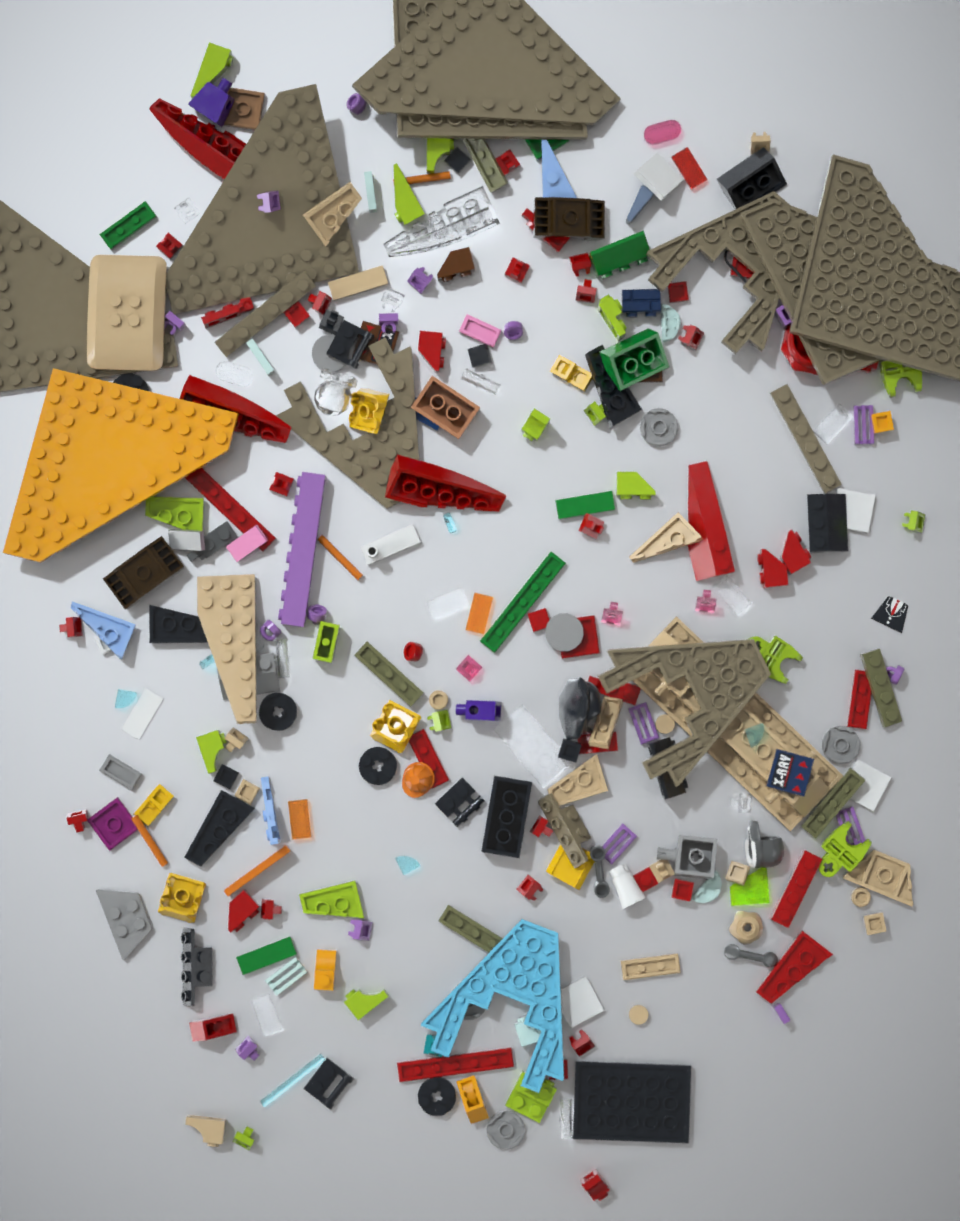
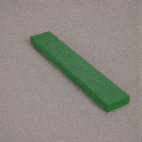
[480,551,566,653]

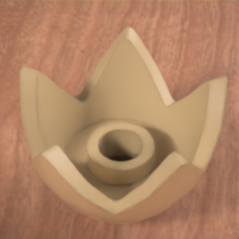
[729,911,763,945]

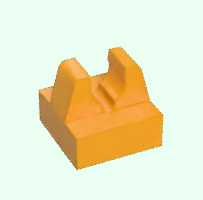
[871,411,894,434]

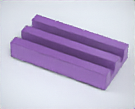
[853,405,874,444]
[628,702,659,744]
[836,806,865,845]
[603,823,637,865]

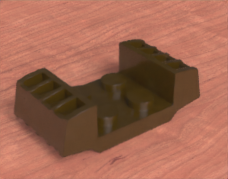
[533,197,605,241]
[103,536,184,610]

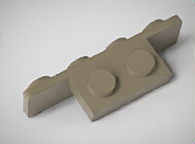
[538,793,591,868]

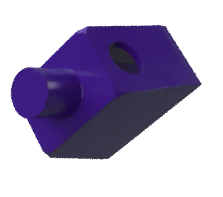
[188,78,234,127]
[456,700,502,721]

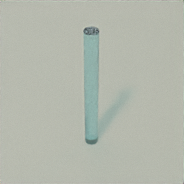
[260,1053,325,1107]

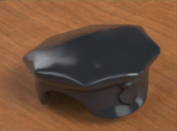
[559,677,601,740]

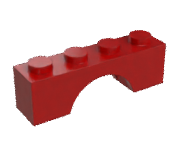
[769,850,822,928]

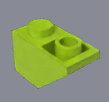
[616,472,656,500]

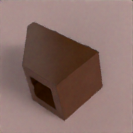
[437,247,475,283]

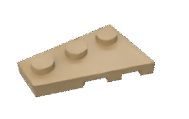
[303,182,362,247]
[547,754,608,806]

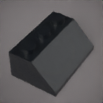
[717,147,787,209]
[807,493,848,553]
[647,737,688,799]

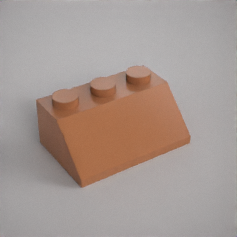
[411,376,480,439]

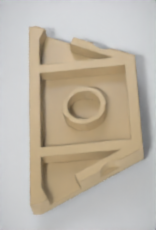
[843,849,913,907]

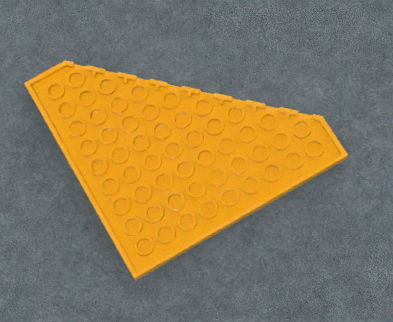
[3,368,239,563]

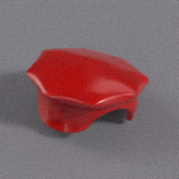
[781,324,818,375]

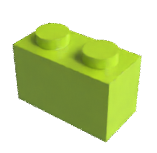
[312,621,340,663]

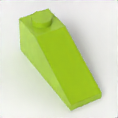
[190,42,234,99]
[393,163,425,225]

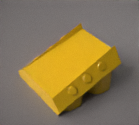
[349,388,390,434]
[370,700,421,753]
[546,844,594,890]
[158,873,206,923]

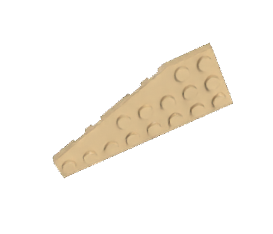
[197,574,257,724]

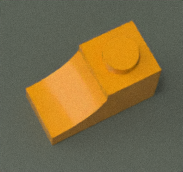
[314,949,336,991]
[456,1075,489,1124]

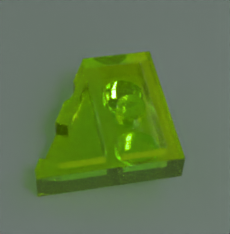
[729,868,770,906]

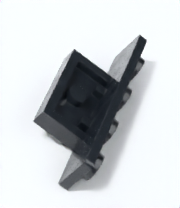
[181,928,212,1006]

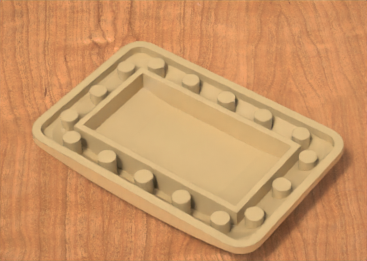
[87,255,167,371]

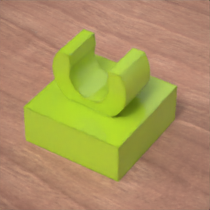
[584,401,606,426]
[902,510,926,533]
[427,710,452,732]
[232,1126,254,1150]

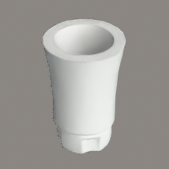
[609,864,646,909]

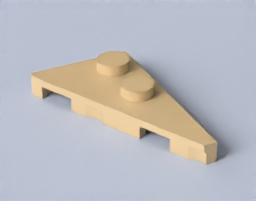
[629,512,703,563]

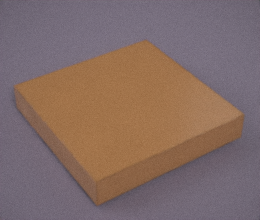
[223,87,265,131]

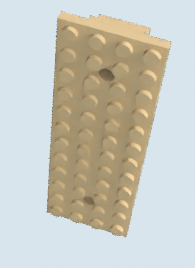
[632,616,843,832]

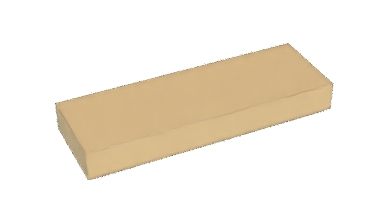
[328,265,388,301]
[589,696,623,749]
[621,953,681,980]

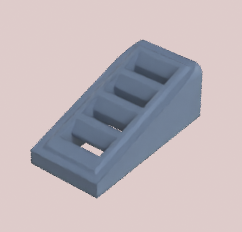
[626,185,654,224]

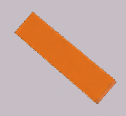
[224,845,291,896]

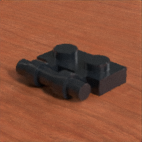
[435,777,485,827]

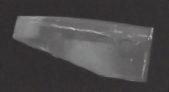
[384,186,500,257]

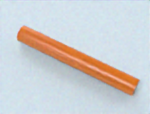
[393,171,451,184]
[317,535,363,580]
[131,815,168,867]

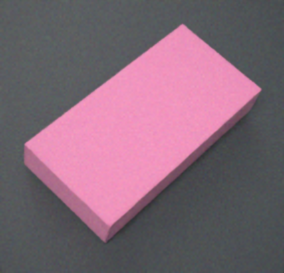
[459,314,502,348]
[226,525,268,562]

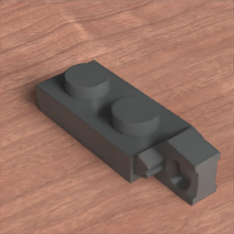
[186,521,238,562]

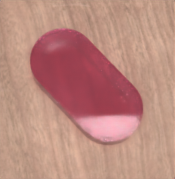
[644,120,681,145]

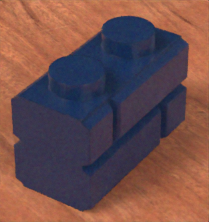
[621,289,661,318]

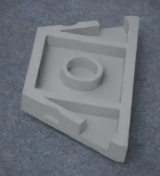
[96,889,153,960]

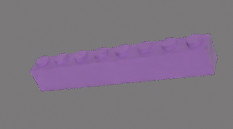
[278,472,326,628]

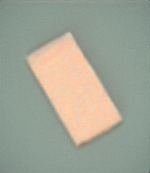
[465,593,493,634]
[288,799,312,839]

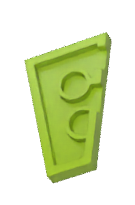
[145,497,204,531]
[299,881,364,918]

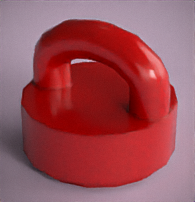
[403,642,423,662]

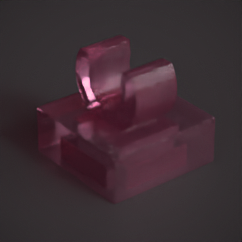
[695,590,716,613]
[601,602,623,625]
[456,655,483,681]

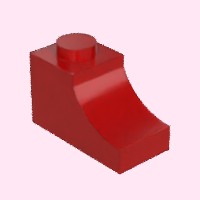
[578,731,618,754]
[189,1013,237,1041]
[580,1169,610,1201]

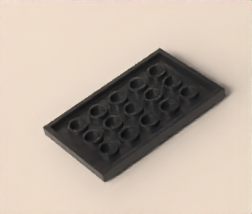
[573,1061,691,1143]

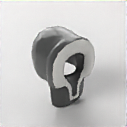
[744,820,784,869]

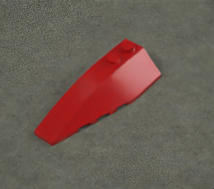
[149,98,246,179]
[179,375,292,443]
[385,454,506,512]
[688,461,735,581]

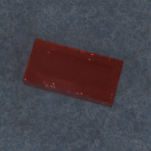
[671,147,707,190]

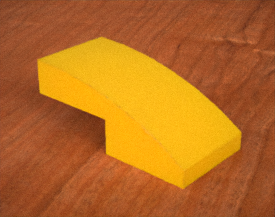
[550,355,593,392]
[133,784,174,827]

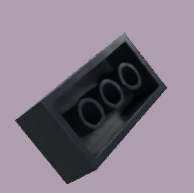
[481,775,532,858]

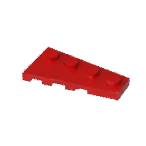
[755,931,833,1004]

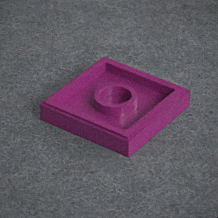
[87,797,138,851]

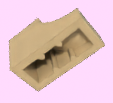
[185,1115,226,1147]

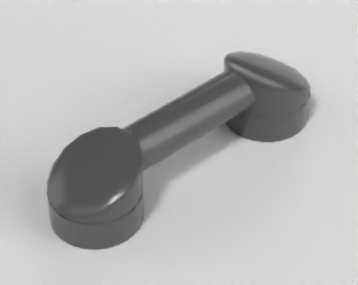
[590,845,610,898]
[724,944,778,967]

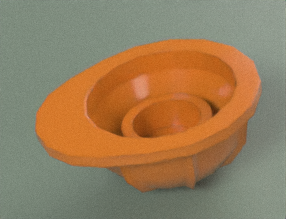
[402,762,435,798]

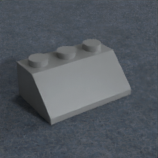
[217,653,280,700]

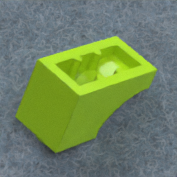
[427,138,454,174]
[521,408,550,442]
[196,730,227,774]
[344,989,389,1020]

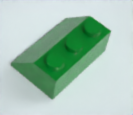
[589,230,650,280]
[599,328,669,391]

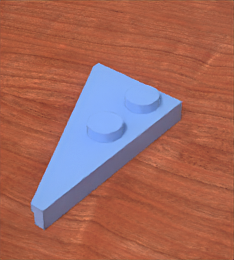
[542,139,577,198]
[71,602,135,659]
[261,776,281,845]

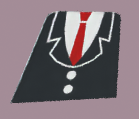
[871,596,908,633]

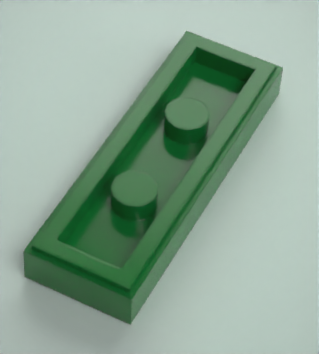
[99,201,157,250]
[555,491,615,519]
[236,936,297,975]

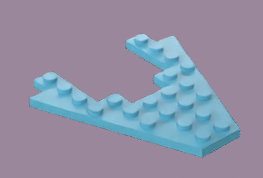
[421,919,564,1093]

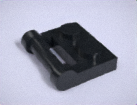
[326,320,374,369]
[303,1057,354,1110]

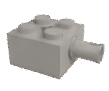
[657,835,718,880]

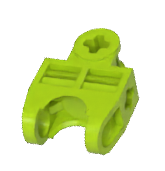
[879,361,922,398]
[749,636,803,684]
[819,821,872,877]

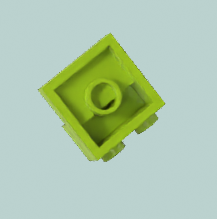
[597,294,627,341]
[505,1071,557,1123]

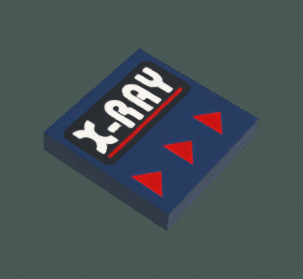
[766,749,814,797]

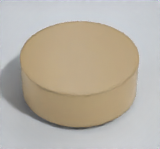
[429,690,448,710]
[655,714,675,734]
[851,887,871,907]
[629,1005,648,1025]

